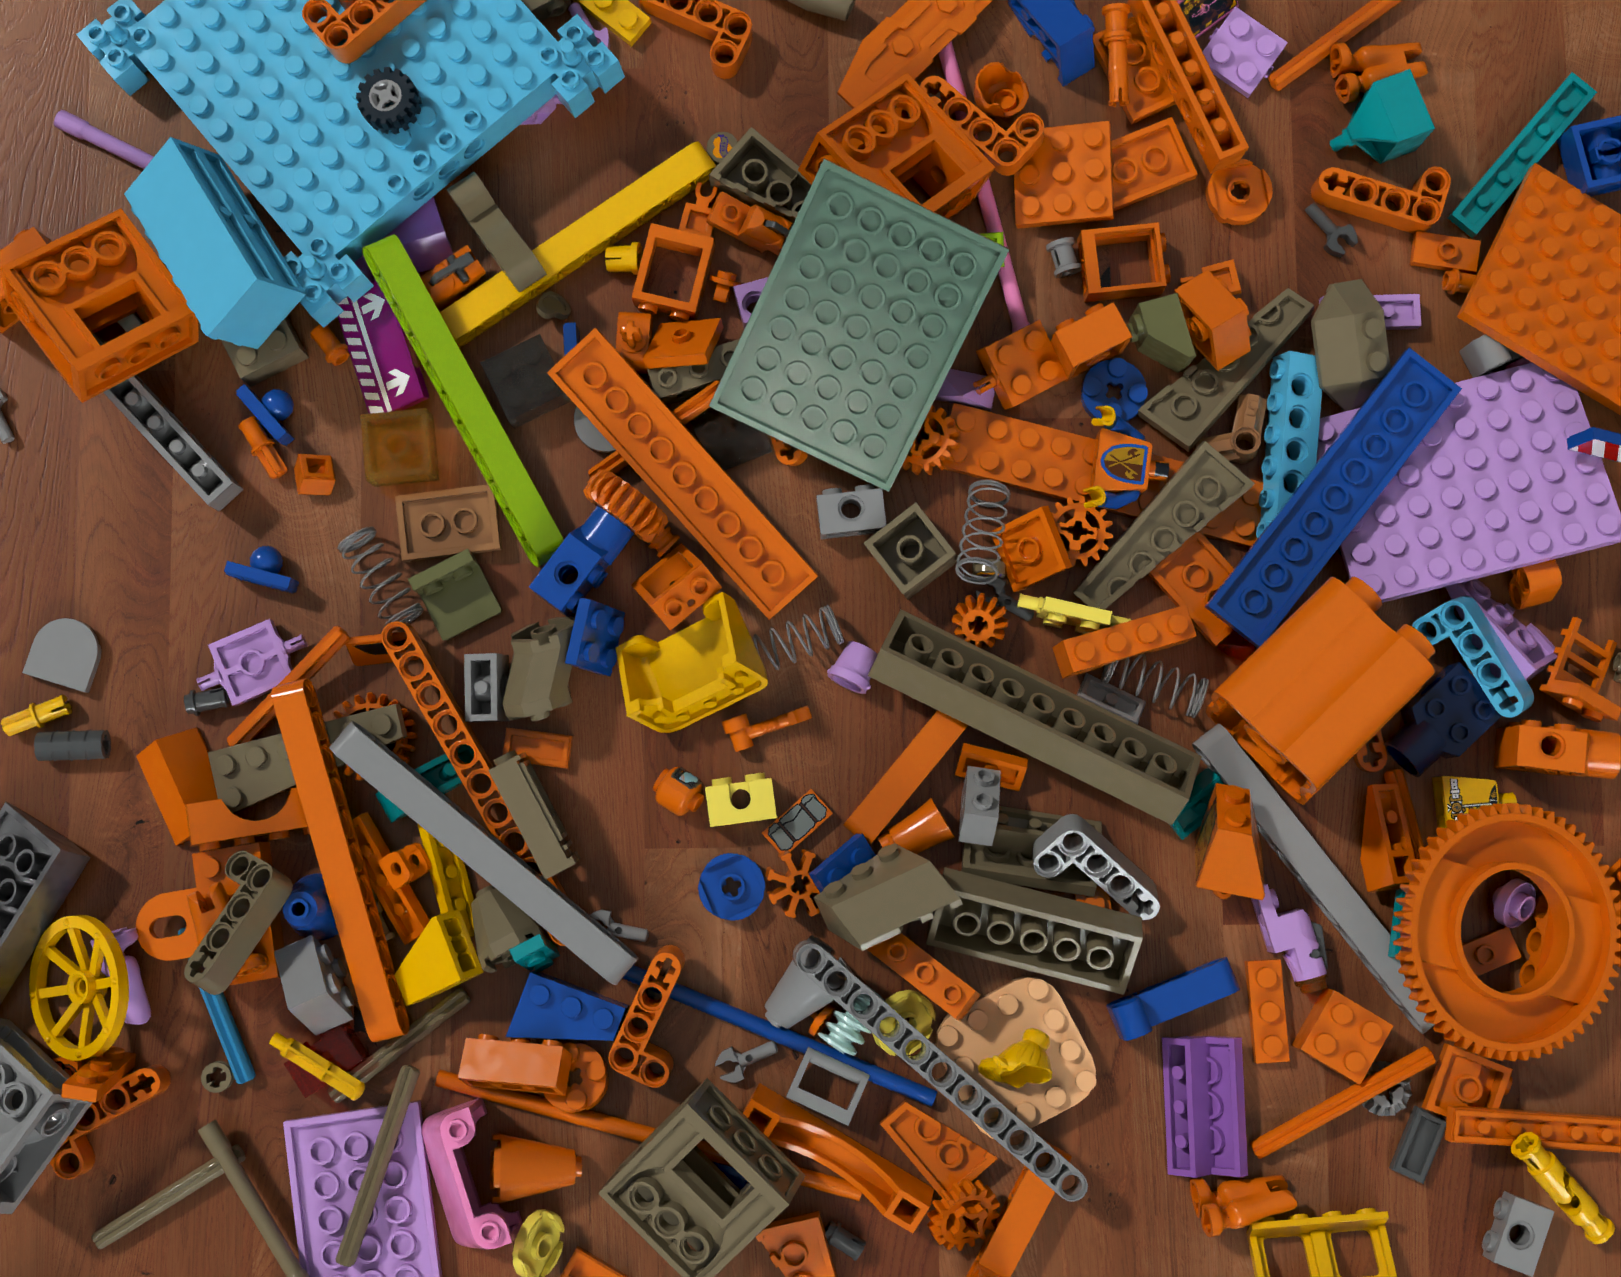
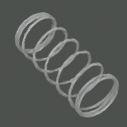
[955,480,1011,584]
[337,526,424,630]
[753,604,844,670]
[1101,654,1210,718]

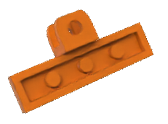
[352,812,431,945]

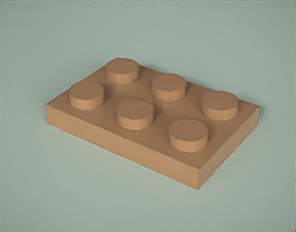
[395,484,502,562]

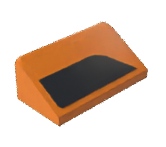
[346,631,419,666]

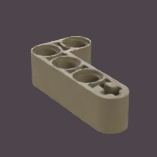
[447,171,547,293]
[184,850,293,995]

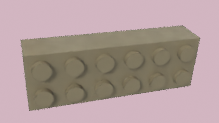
[926,867,1143,995]

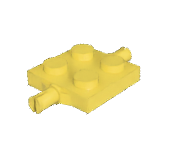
[1017,593,1131,634]

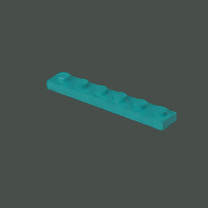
[1448,72,1597,238]

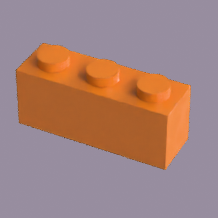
[458,1034,572,1095]

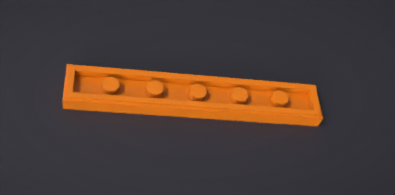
[1445,1105,1621,1153]

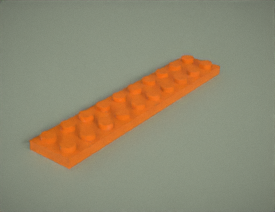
[547,328,819,620]
[937,403,1263,548]

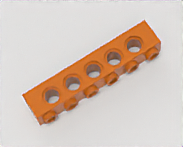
[1127,0,1249,174]

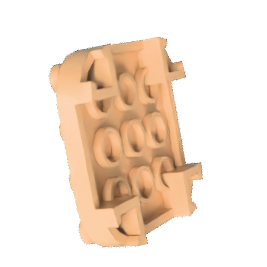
[935,976,1096,1139]

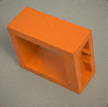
[1077,222,1171,303]
[632,223,716,322]
[631,543,722,631]

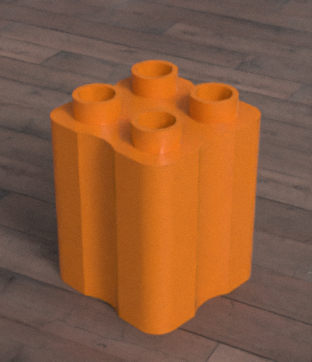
[1206,577,1435,805]

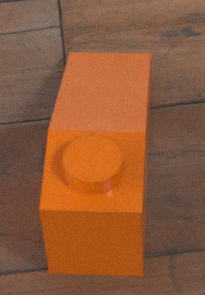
[1360,783,1415,892]

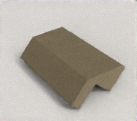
[961,806,1102,897]

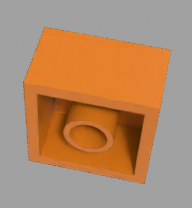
[1174,270,1251,371]
[1050,302,1132,382]
[1291,987,1394,1085]

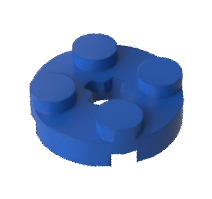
[1081,358,1148,422]
[698,853,765,921]

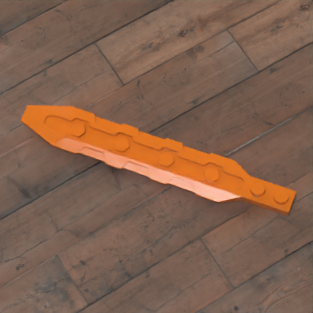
[837,0,993,109]

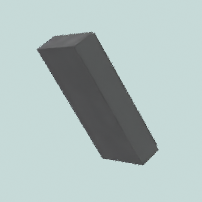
[1389,1105,1446,1184]

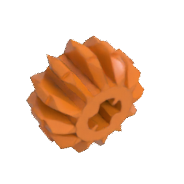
[952,592,1009,648]

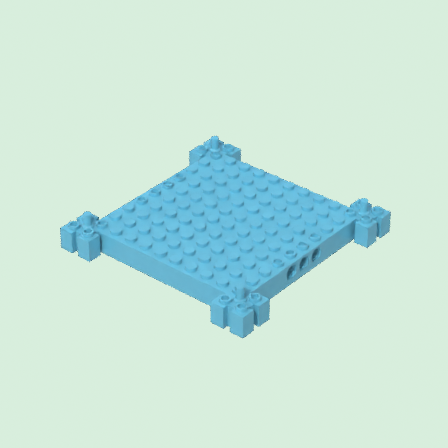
[76,0,625,328]

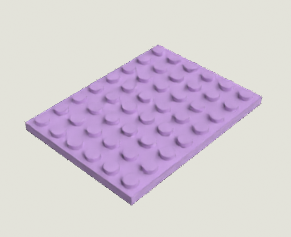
[1316,363,1621,603]

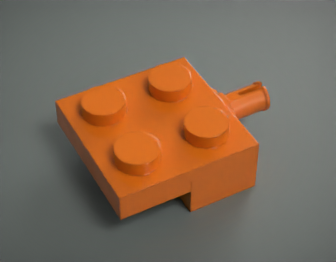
[973,319,1068,410]

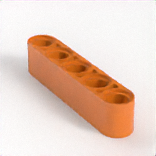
[843,710,968,845]

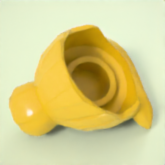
[978,1028,1052,1088]

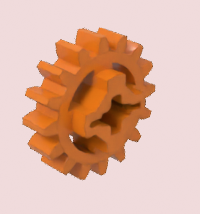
[902,405,960,475]
[1051,496,1113,567]
[927,1179,1000,1251]

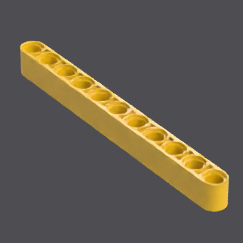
[440,141,716,348]

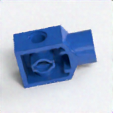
[1557,115,1621,197]
[529,506,634,617]

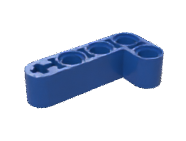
[1106,957,1240,1041]

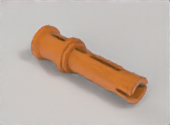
[1102,3,1132,107]

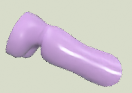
[90,927,151,1025]

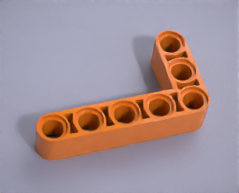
[966,1140,1072,1277]

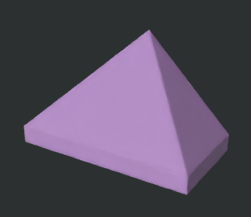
[935,369,995,411]

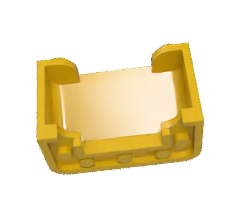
[615,592,768,733]

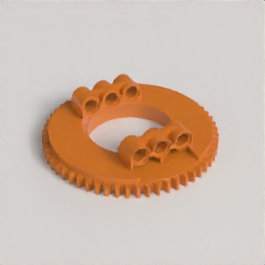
[1393,803,1621,1061]

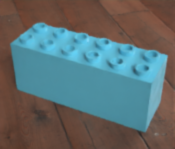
[124,137,306,349]

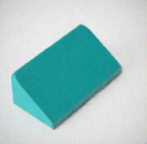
[1168,768,1224,840]

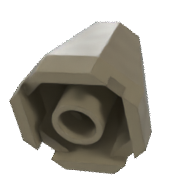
[471,885,549,973]

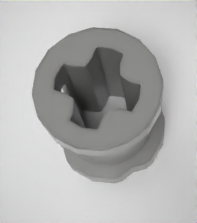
[1046,237,1082,278]

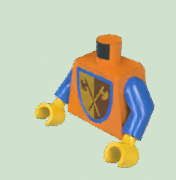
[1083,405,1169,509]

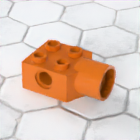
[1494,720,1621,779]

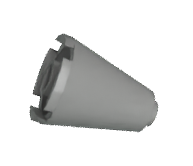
[765,935,854,1029]

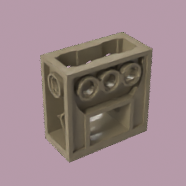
[598,1078,806,1277]

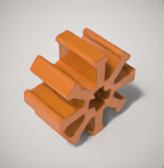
[765,849,820,918]

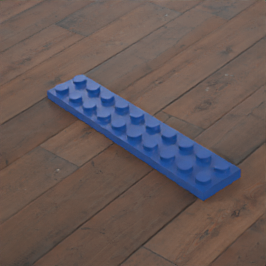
[1205,347,1462,649]

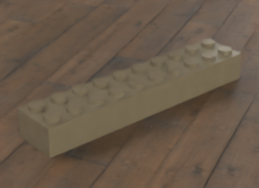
[868,609,1202,825]

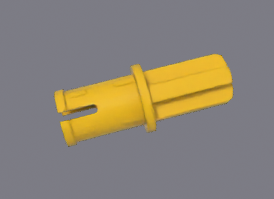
[1,694,72,736]

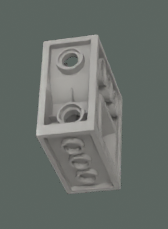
[0,1018,93,1214]

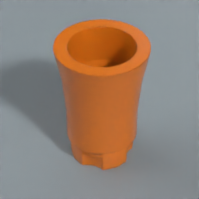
[878,798,955,854]

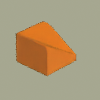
[294,454,336,496]

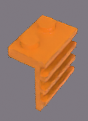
[1539,617,1621,722]

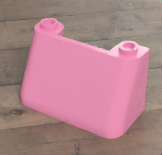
[422,1098,523,1249]

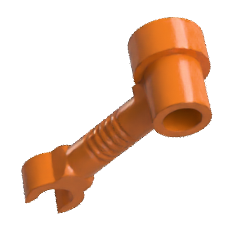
[721,705,812,752]

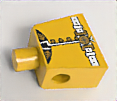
[1432,776,1517,828]

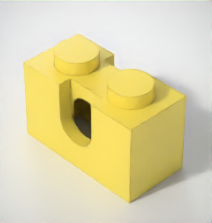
[705,773,777,827]

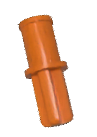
[238,416,287,479]

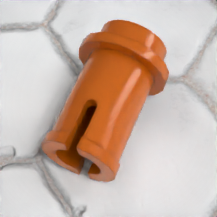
[1442,268,1477,295]
[310,325,350,366]

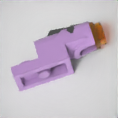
[1251,884,1328,994]

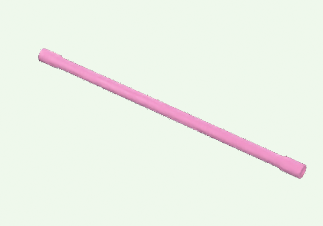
[938,41,1030,333]

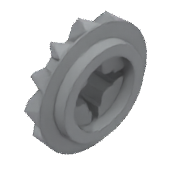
[1362,1061,1412,1117]

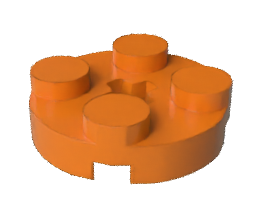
[1205,159,1273,225]
[544,1042,609,1113]

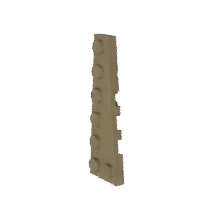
[1138,288,1314,452]
[1073,441,1255,610]
[208,704,408,814]

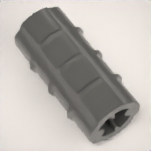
[34,729,111,762]

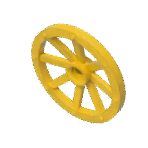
[29,915,129,1061]

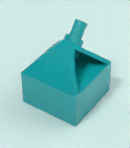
[1330,69,1435,164]

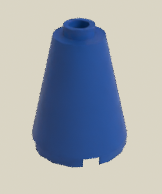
[283,873,338,940]

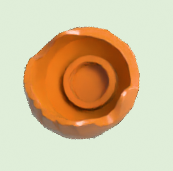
[974,62,1029,118]

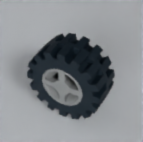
[356,67,422,134]

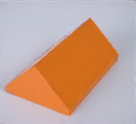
[136,727,238,846]

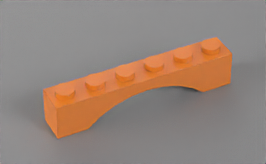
[742,1083,934,1234]

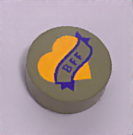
[707,132,738,165]
[972,558,1005,579]

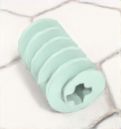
[817,984,885,1056]

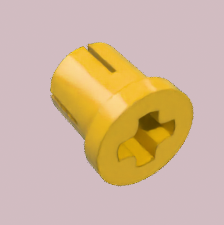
[605,242,643,275]

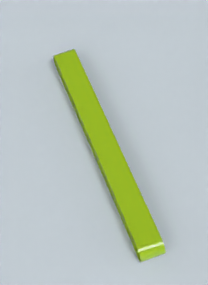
[362,234,564,567]

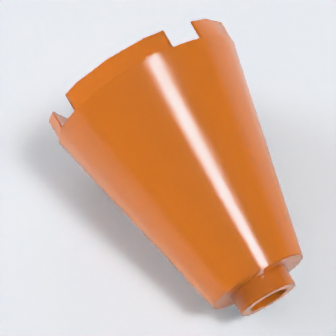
[490,1134,582,1204]

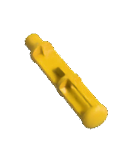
[269,1032,365,1101]

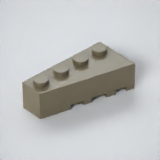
[709,127,811,224]

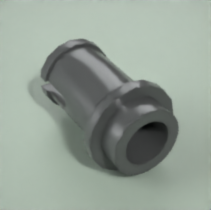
[184,687,230,716]
[824,1221,866,1261]

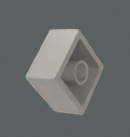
[274,935,354,1036]

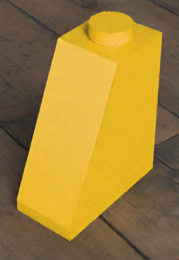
[394,909,484,1006]

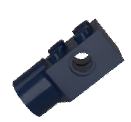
[1384,662,1502,777]

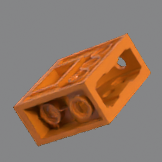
[798,73,996,219]
[0,208,199,403]

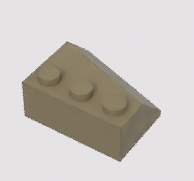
[814,843,963,951]

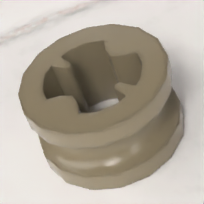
[201,1061,234,1093]

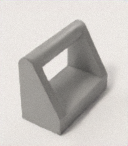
[786,1047,870,1126]

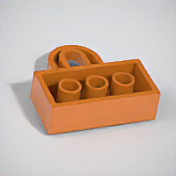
[136,842,284,986]

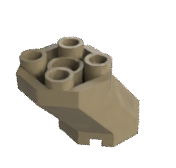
[502,617,575,721]

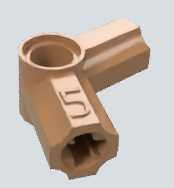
[1193,393,1267,464]

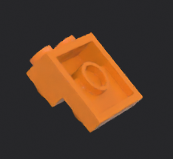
[1422,1043,1513,1117]

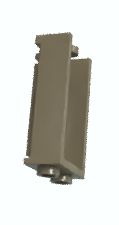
[488,750,580,880]

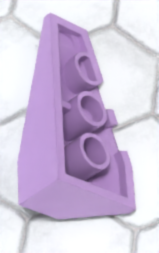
[1446,579,1557,689]

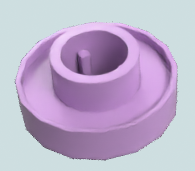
[1492,878,1536,928]

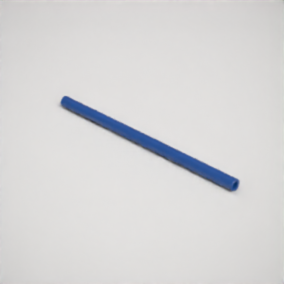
[622,965,937,1107]

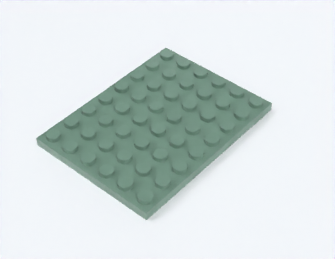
[709,158,1009,492]

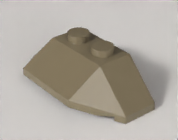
[1311,279,1391,412]

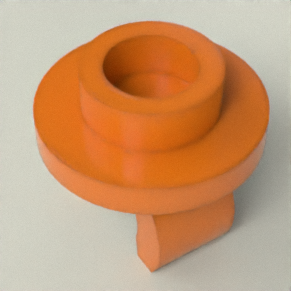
[709,270,742,303]

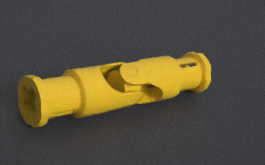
[1511,1132,1615,1244]

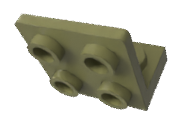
[408,549,502,641]

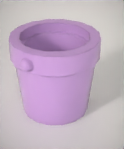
[827,641,878,694]

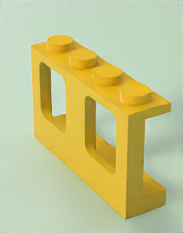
[1246,1208,1397,1277]

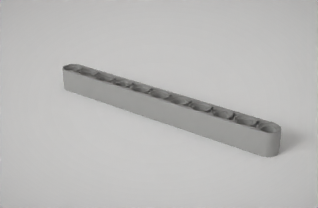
[329,721,638,985]
[1192,723,1435,1034]
[792,940,1088,1202]

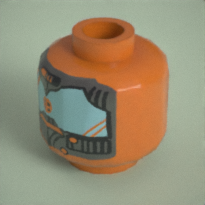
[653,767,704,816]

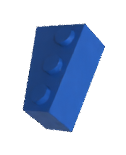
[1008,0,1095,87]
[506,970,629,1041]

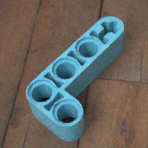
[1412,596,1534,718]

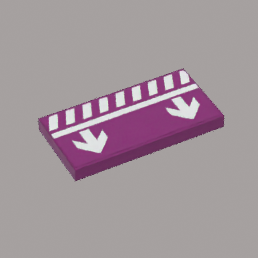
[338,279,430,422]

